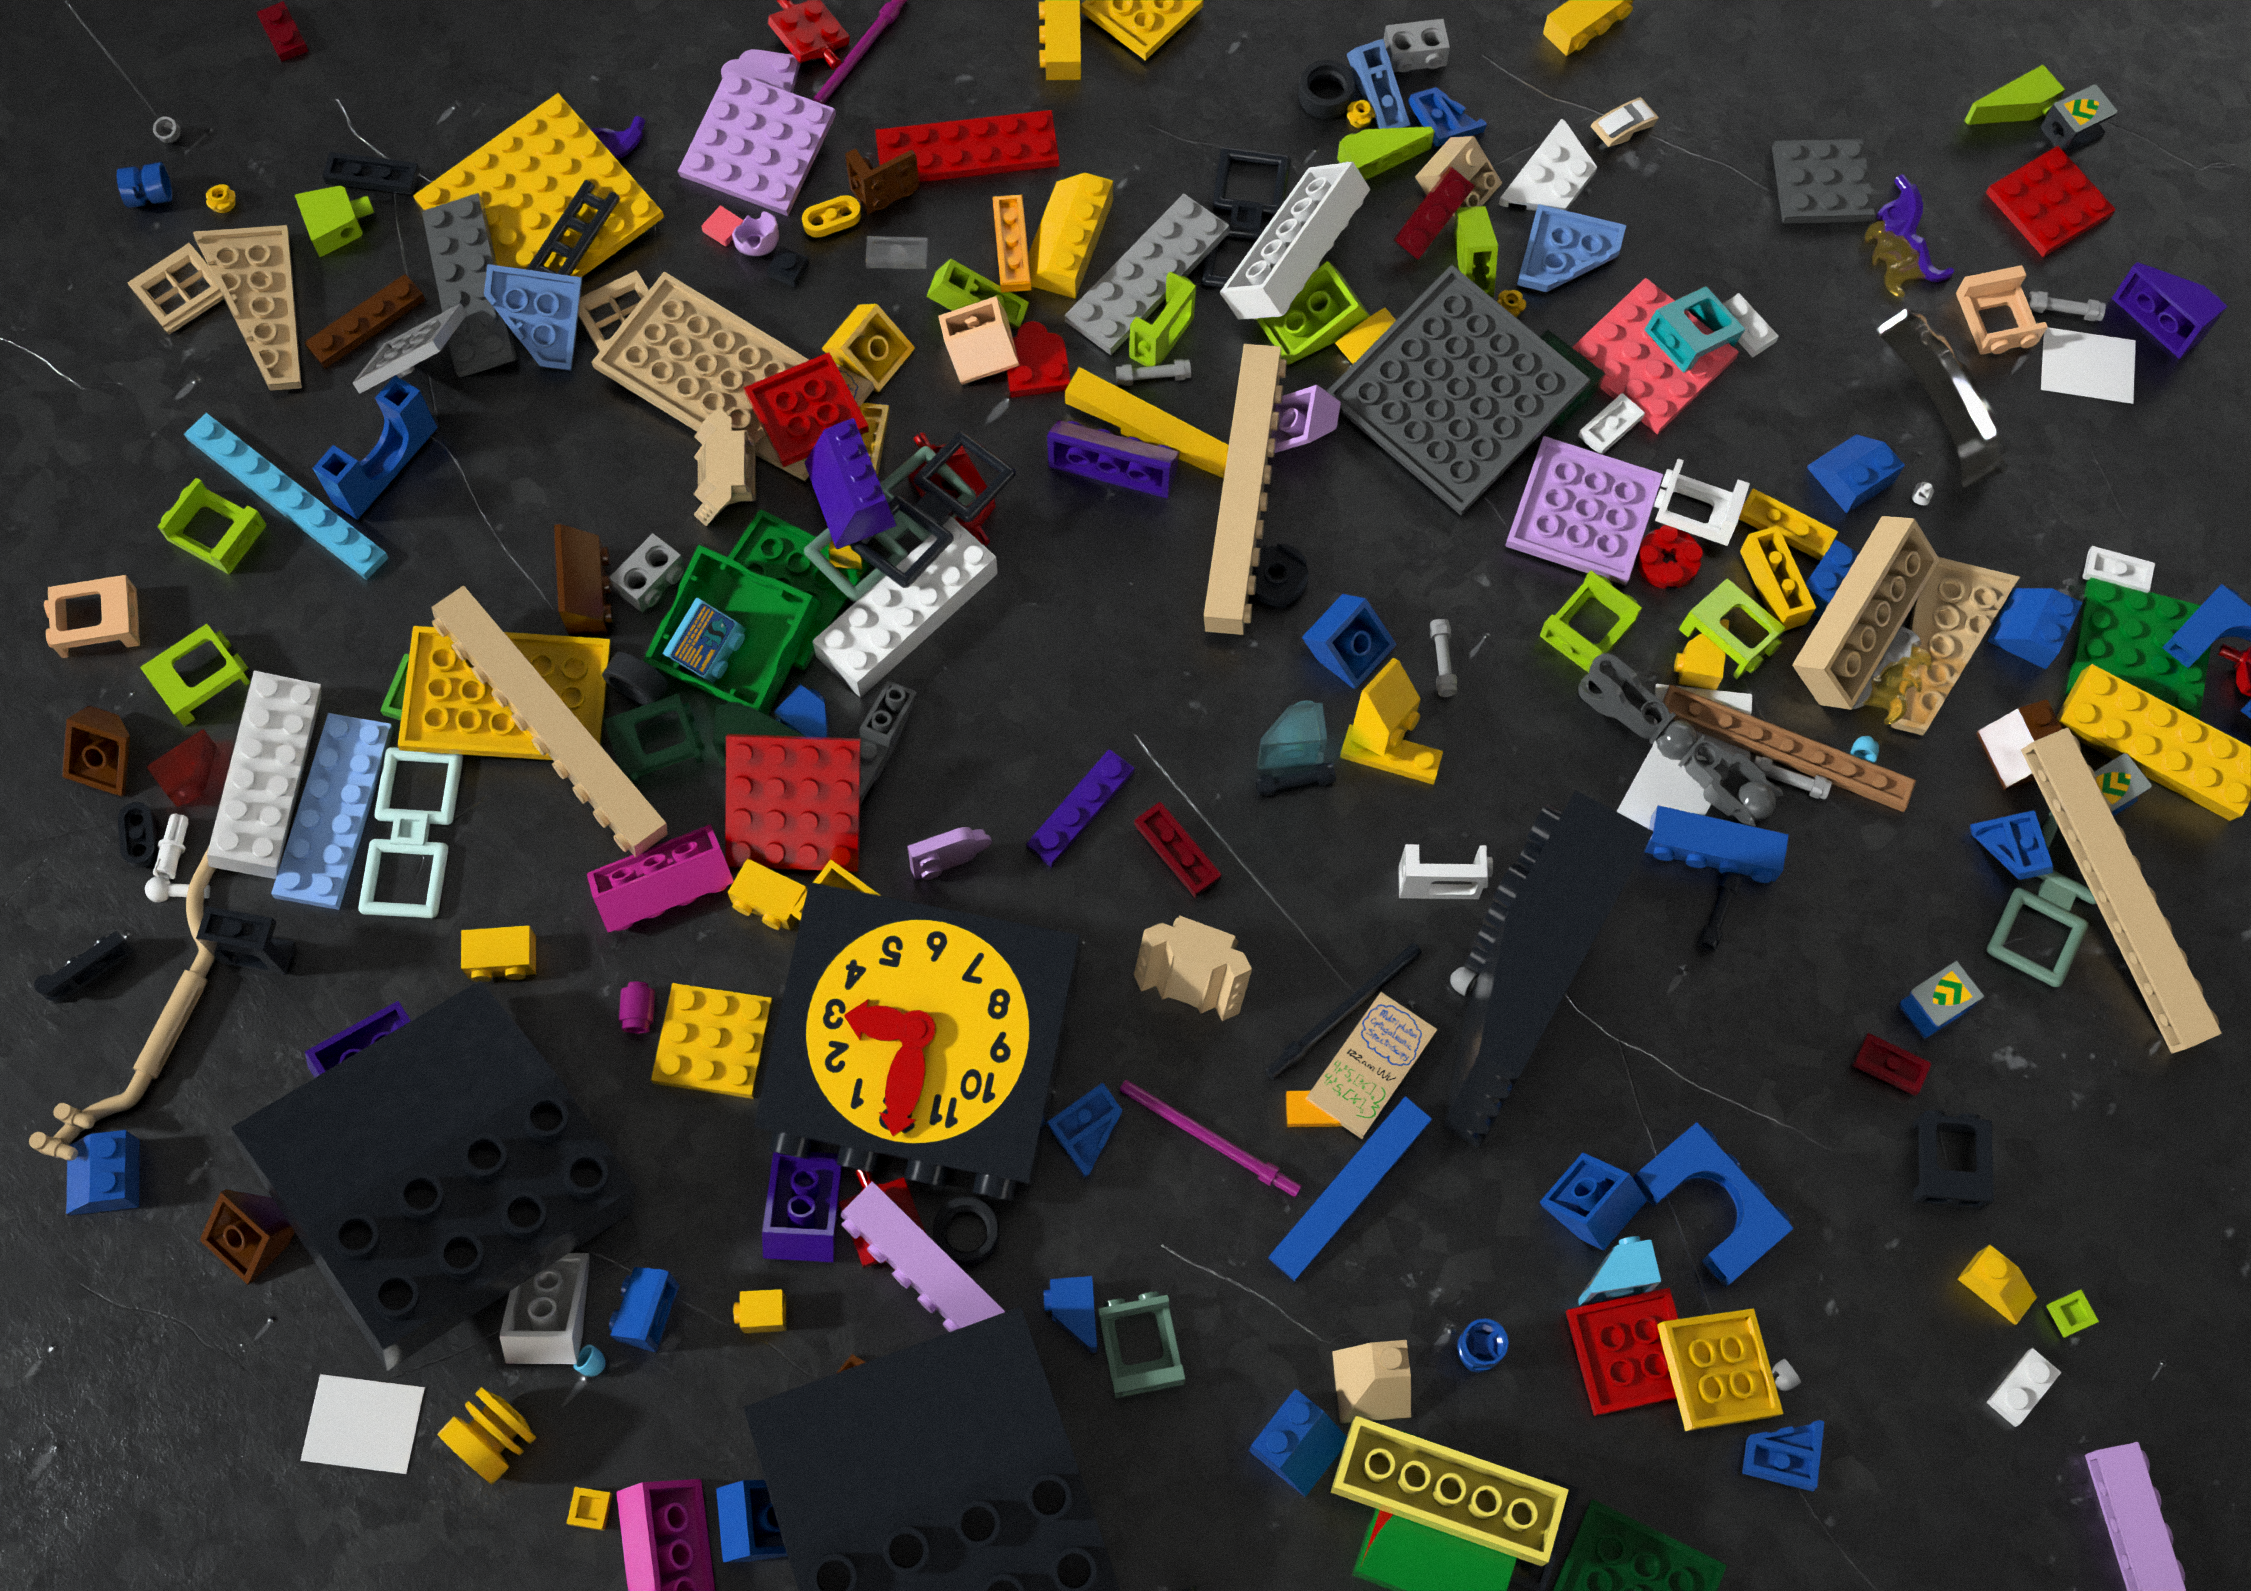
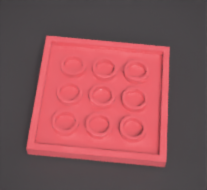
[1565,278,1739,435]

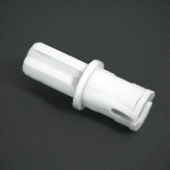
[153,814,188,880]

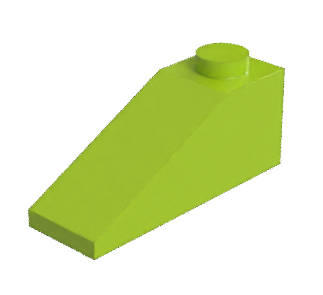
[1964,65,2065,125]
[1337,127,1435,180]
[926,259,1029,330]

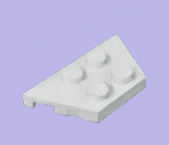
[1499,119,1597,211]

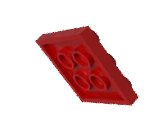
[1986,146,2116,257]
[744,352,869,468]
[1566,1287,1678,1417]

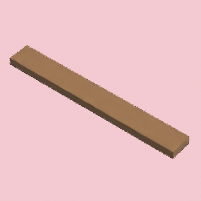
[1662,684,1916,812]

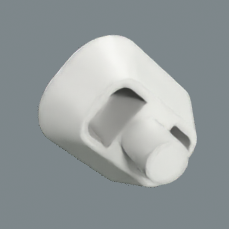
[1911,482,1934,505]

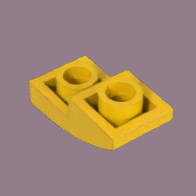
[1335,307,1396,365]

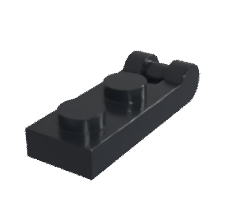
[34,931,134,1004]

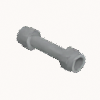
[2027,291,2106,321]
[1116,358,1191,386]
[1430,619,1457,697]
[1753,756,1832,800]

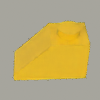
[1674,619,1729,690]
[1958,1245,2037,1325]

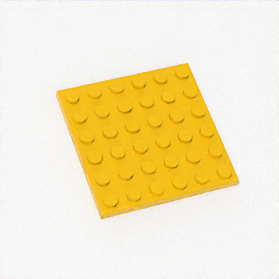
[413,93,664,278]

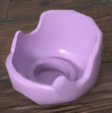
[732,211,779,256]

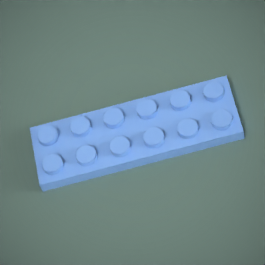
[271,713,394,910]

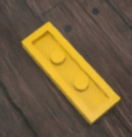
[1739,488,1838,561]
[1340,724,1443,785]

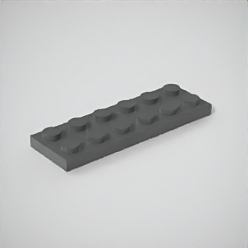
[422,193,517,378]

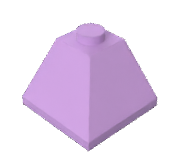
[1271,385,1341,453]

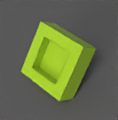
[2046,1290,2099,1338]

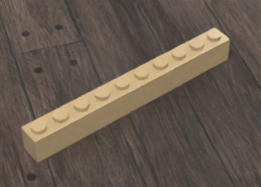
[1204,344,1287,635]
[431,585,668,857]
[2021,727,2222,1054]

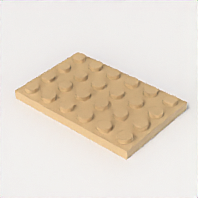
[592,272,809,446]

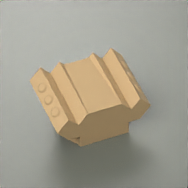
[694,406,756,526]
[1134,915,1252,1021]

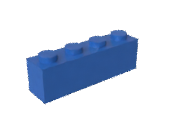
[1645,805,1789,883]

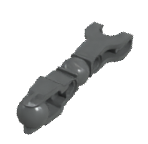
[1578,653,1783,827]

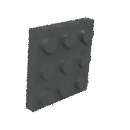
[1772,139,1875,223]

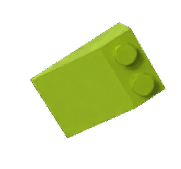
[1256,261,1370,365]

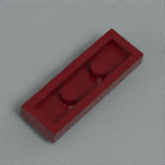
[1393,167,1475,260]
[1134,802,1222,898]

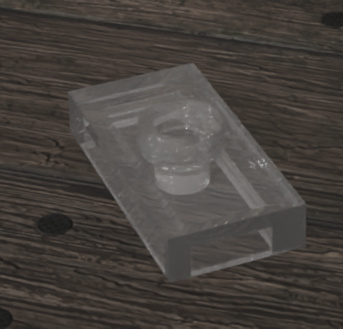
[866,236,928,269]

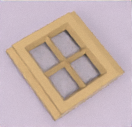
[128,243,224,334]
[578,270,649,352]

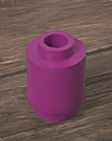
[619,981,655,1034]

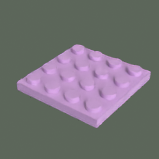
[678,70,836,216]
[1505,436,1663,586]

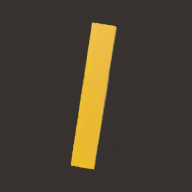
[1065,367,1229,479]
[829,403,889,570]

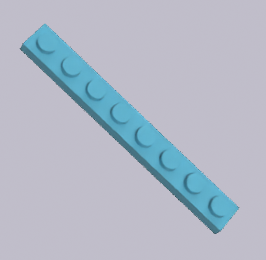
[184,413,389,580]

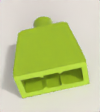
[295,186,375,257]

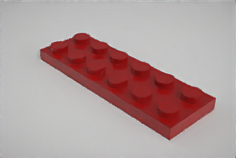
[875,110,1059,182]

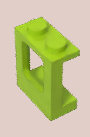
[1129,271,1196,367]
[157,478,267,575]
[1540,570,1642,673]
[1679,578,1786,679]
[140,624,251,727]

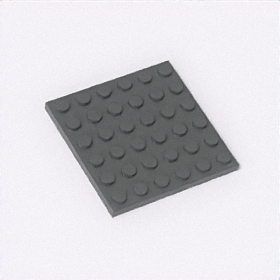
[1326,264,1590,516]

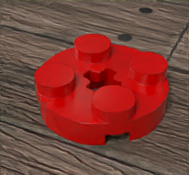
[1637,525,1703,589]

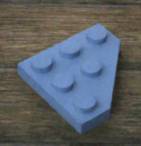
[1517,204,1626,292]
[484,264,582,371]

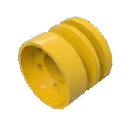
[437,1386,537,1485]

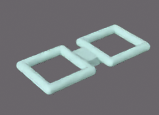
[358,747,463,918]

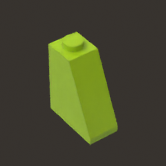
[1454,206,1498,298]

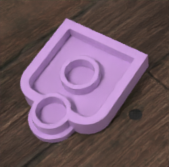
[721,49,800,93]
[908,827,992,881]

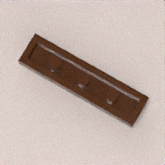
[304,274,425,369]

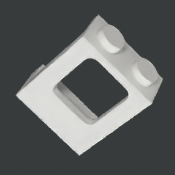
[1653,459,1750,546]
[1399,844,1493,899]

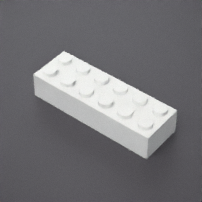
[1219,162,1371,320]
[812,517,998,698]
[207,671,321,879]

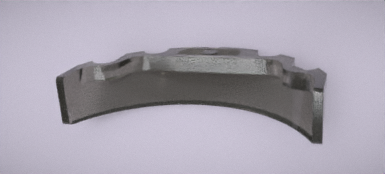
[1876,309,2009,488]

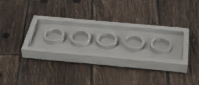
[1064,193,1230,355]

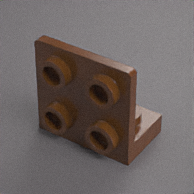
[845,148,919,214]

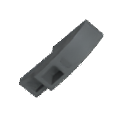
[858,681,917,804]

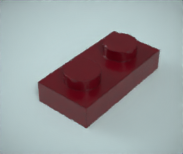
[256,1,309,62]
[1852,1033,1932,1096]

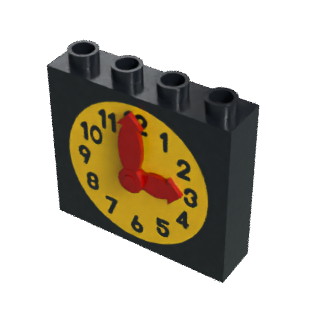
[754,882,1083,1201]

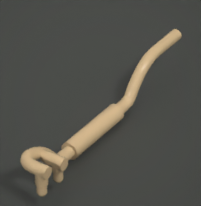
[29,847,216,1161]

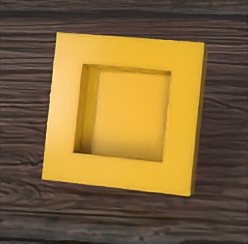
[567,1487,613,1531]

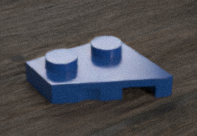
[1408,87,1487,147]
[1970,810,2053,880]
[1046,1083,1123,1178]
[1742,1420,1824,1492]

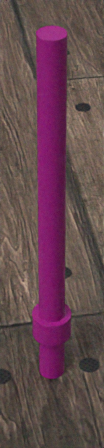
[812,0,907,104]
[1119,1079,1302,1198]

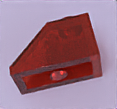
[146,729,217,807]

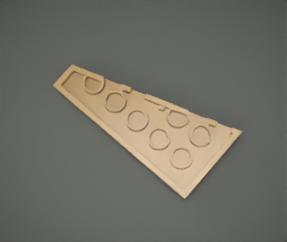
[193,225,302,391]

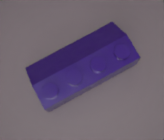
[804,418,897,549]
[1047,420,1179,499]

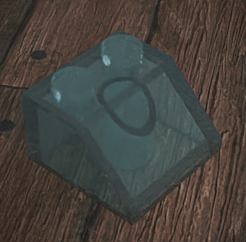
[1257,700,1327,769]

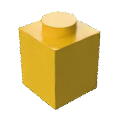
[733,1289,787,1333]

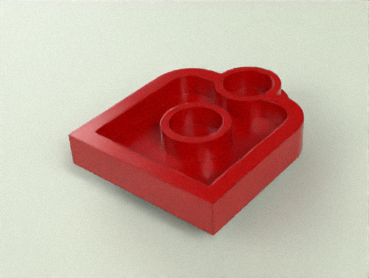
[1006,321,1071,398]

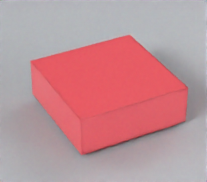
[701,205,744,247]

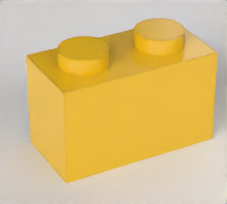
[728,858,807,931]
[461,926,536,982]

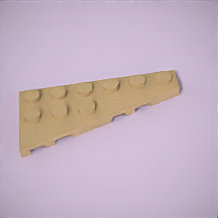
[1891,557,2020,735]

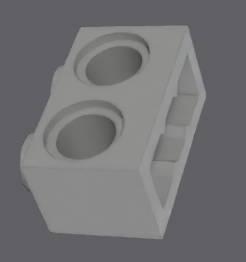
[1384,19,1450,72]
[609,533,686,613]

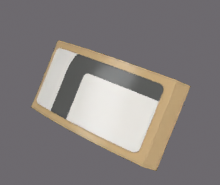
[1591,97,1659,147]

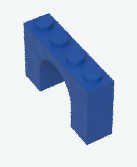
[312,375,437,520]
[2162,584,2251,719]
[1633,1122,1794,1288]

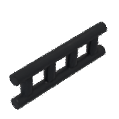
[526,180,621,276]

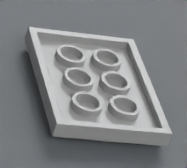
[353,303,468,394]

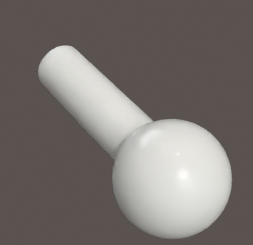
[145,876,211,903]

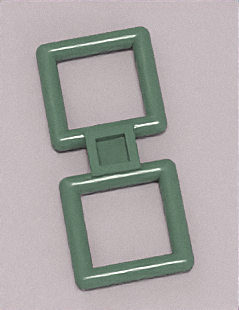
[804,446,976,602]
[1987,811,2097,987]

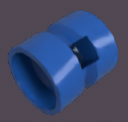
[117,162,172,208]
[1456,1318,1509,1373]

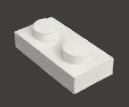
[1723,293,1779,357]
[1578,393,1645,455]
[2083,546,2155,593]
[1986,1348,2062,1427]

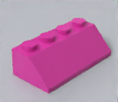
[586,824,734,933]
[617,1479,715,1591]

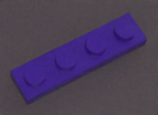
[1026,749,1135,868]

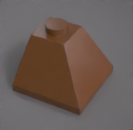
[62,705,130,797]
[200,1189,295,1285]

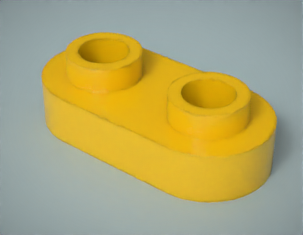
[802,195,861,238]

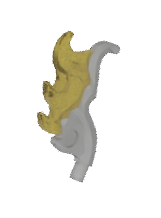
[1852,626,1932,725]

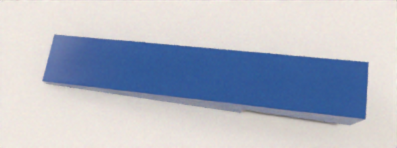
[1268,1096,1432,1281]

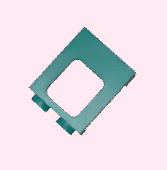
[1644,286,1746,373]

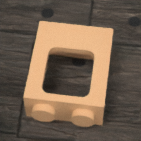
[1956,265,2048,355]
[44,575,140,658]

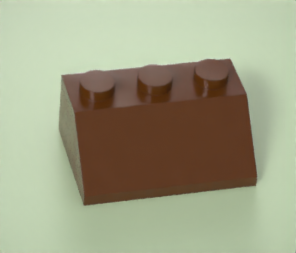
[554,524,614,637]

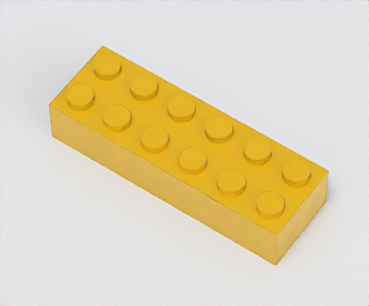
[2057,664,2251,821]

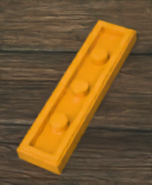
[993,195,1031,293]

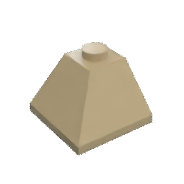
[1332,1340,1411,1424]

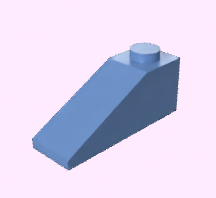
[1347,39,1410,129]

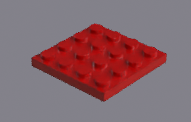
[725,734,861,872]

